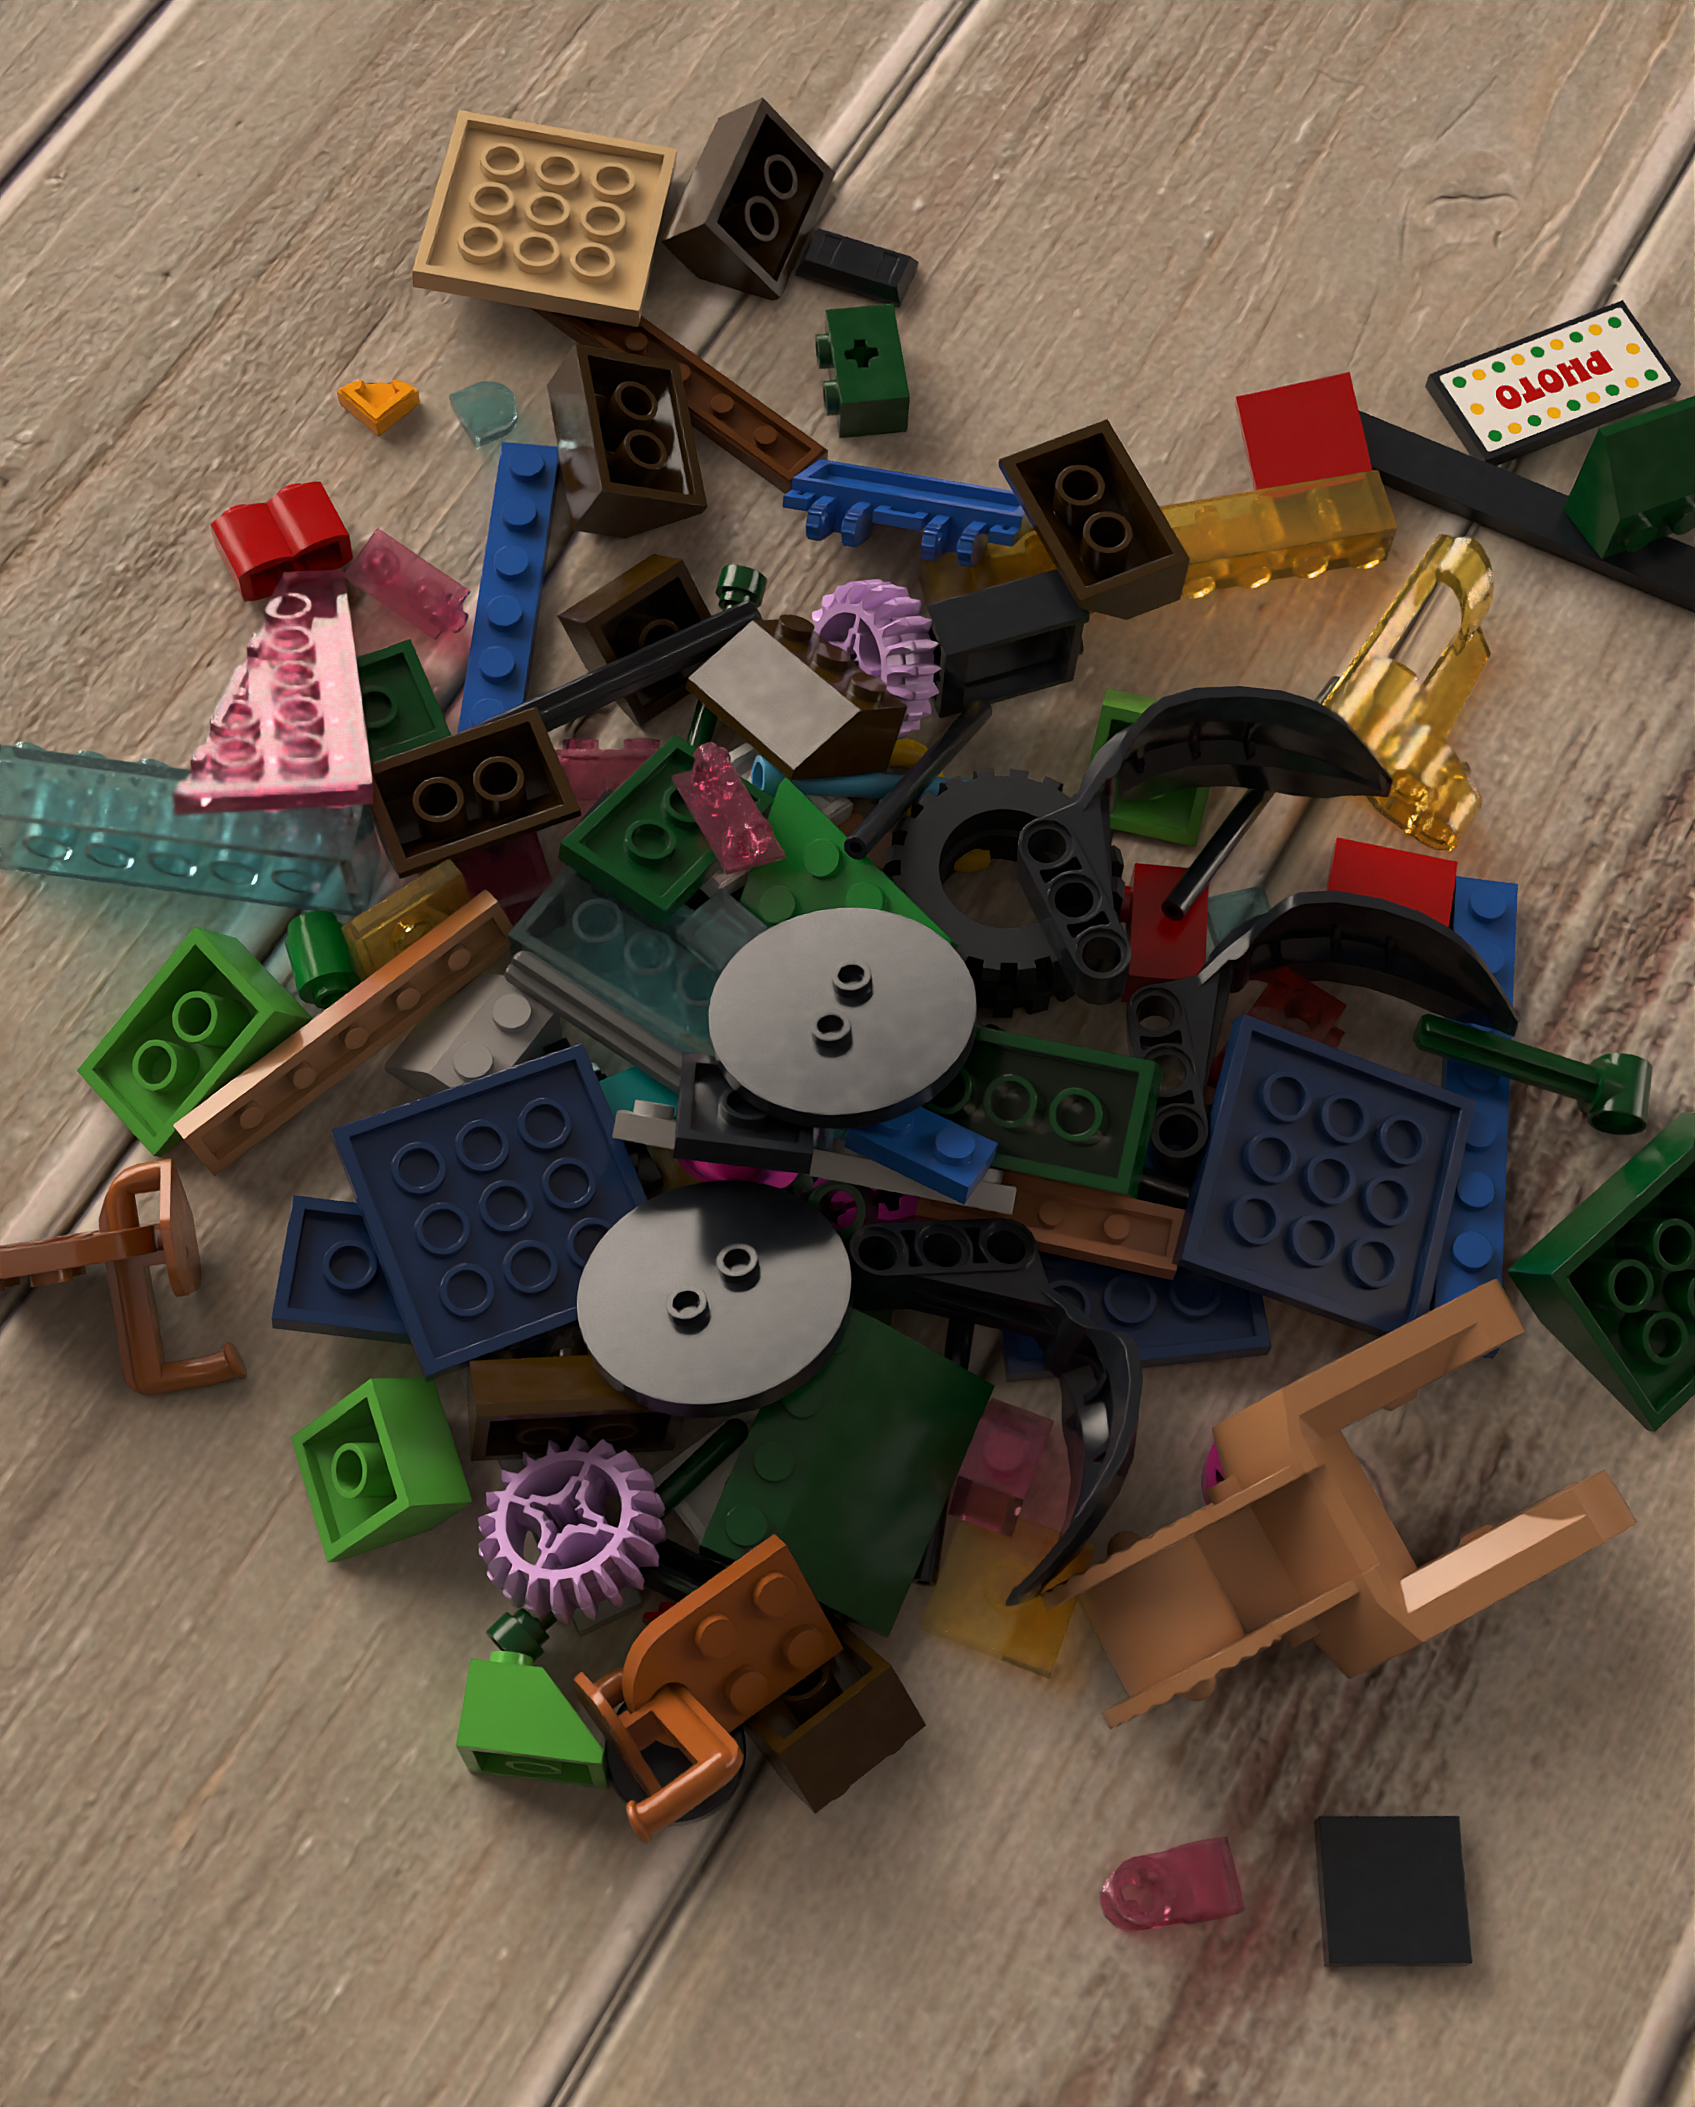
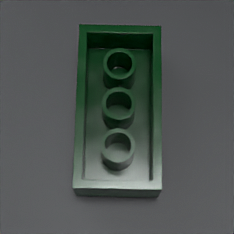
[921,1026,1164,1199]

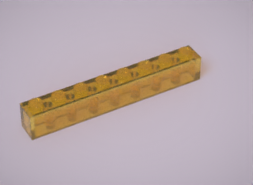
[919,470,1398,615]

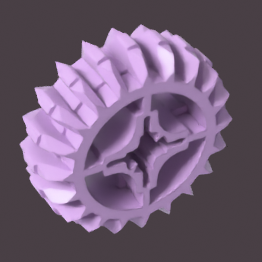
[812,579,942,740]
[478,1435,666,1625]

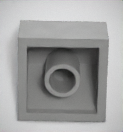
[384,973,562,1097]

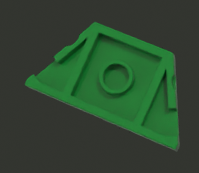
[737,778,958,950]

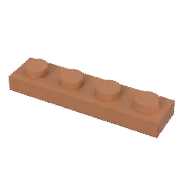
[914,1171,1185,1280]

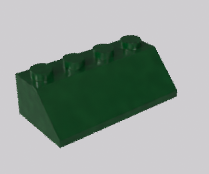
[1563,396,1695,559]

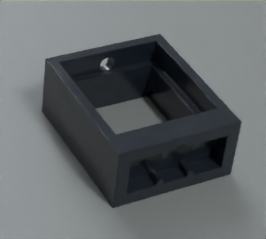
[925,569,1090,719]

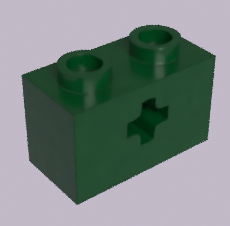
[815,303,910,438]

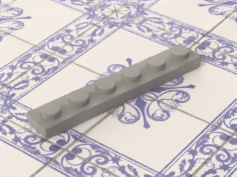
[612,1100,1017,1215]

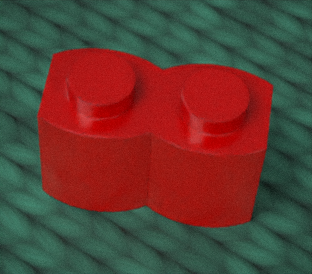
[210,482,353,602]

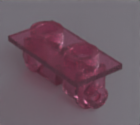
[343,528,471,640]
[555,738,660,801]
[672,742,785,875]

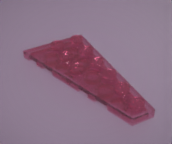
[173,570,373,815]

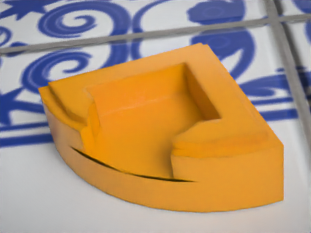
[337,379,421,437]

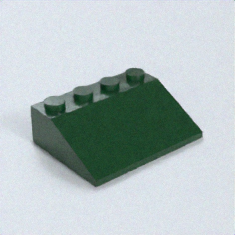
[1507,1113,1695,1432]
[699,1309,995,1638]

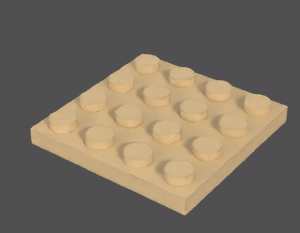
[412,110,677,327]

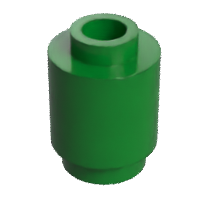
[285,910,361,1009]

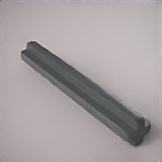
[505,951,683,1095]

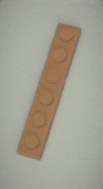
[173,889,523,1176]

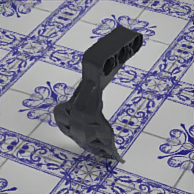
[1016,686,1394,1005]
[1126,890,1520,1180]
[846,1218,1143,1606]

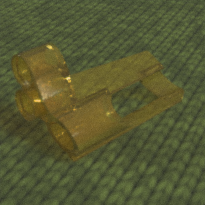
[1323,534,1494,851]

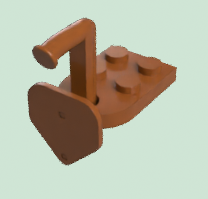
[0,1158,247,1395]
[573,1534,844,1844]

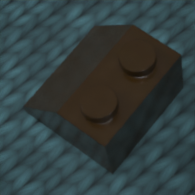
[558,554,711,726]
[742,1611,926,1814]

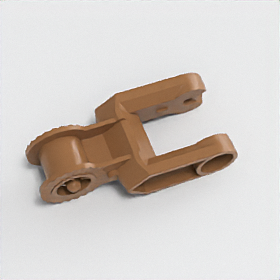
[1039,1279,1637,1730]

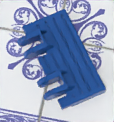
[782,459,1033,568]

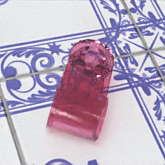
[1100,1837,1246,1932]

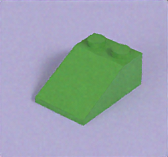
[77,926,313,1157]

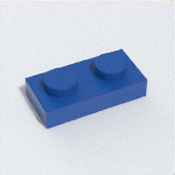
[844,1107,998,1205]

